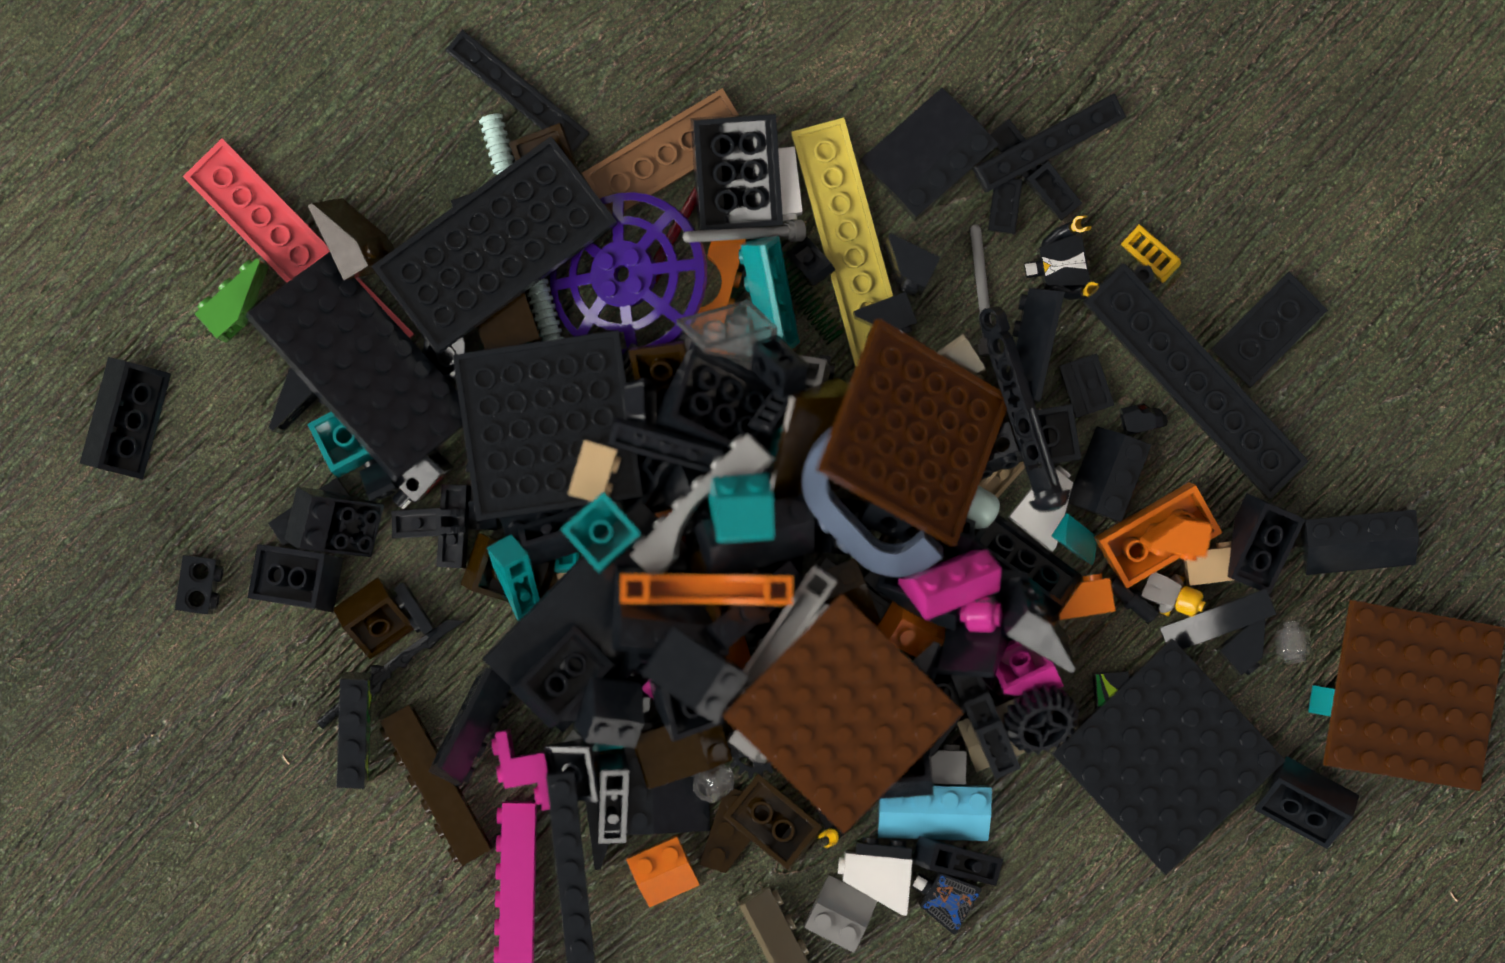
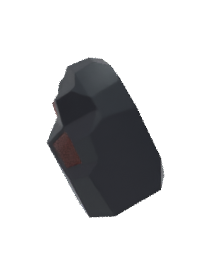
[1119,403,1168,435]

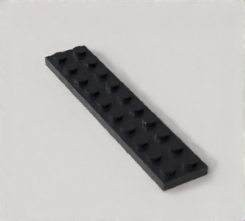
[1082,263,1308,500]

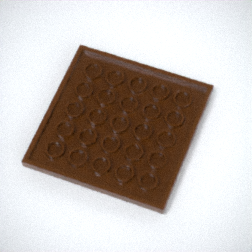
[816,319,1007,546]
[722,593,963,833]
[1323,600,1505,791]

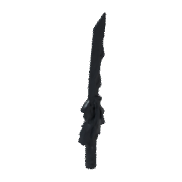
[316,620,464,729]

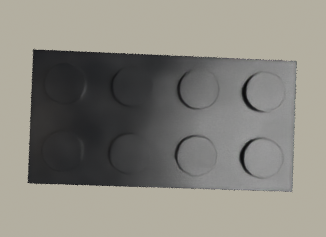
[1210,272,1328,388]

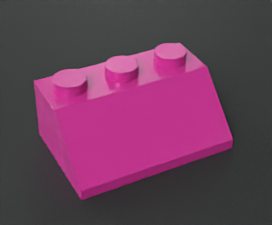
[898,550,1001,620]

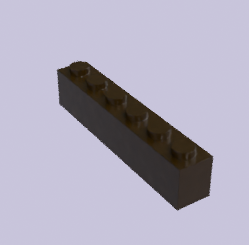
[379,704,493,866]

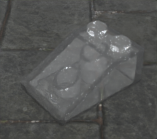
[677,299,778,362]

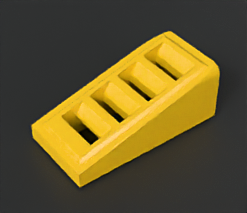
[1121,224,1181,283]

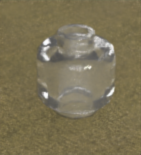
[1274,621,1312,664]
[693,764,734,803]

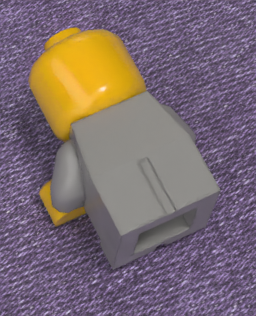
[1141,572,1206,617]

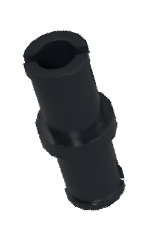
[1111,575,1159,624]

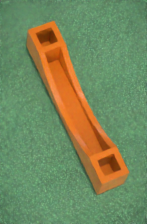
[620,574,793,605]

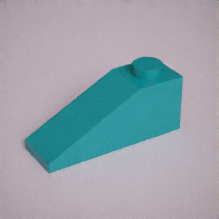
[487,535,540,621]

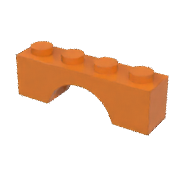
[685,239,746,344]

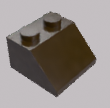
[333,577,414,659]

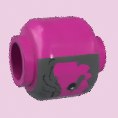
[960,596,1002,633]

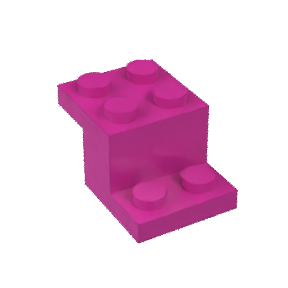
[491,729,550,810]

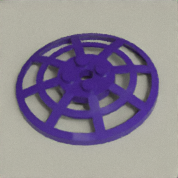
[550,192,707,354]

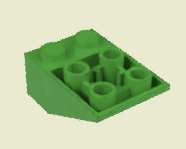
[195,258,269,343]

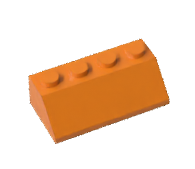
[1094,482,1222,588]

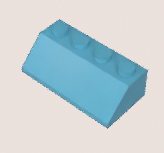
[878,784,992,841]

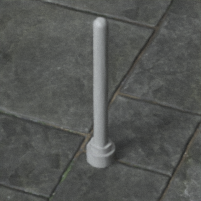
[683,219,806,242]
[970,224,1001,356]

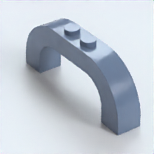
[802,427,943,577]

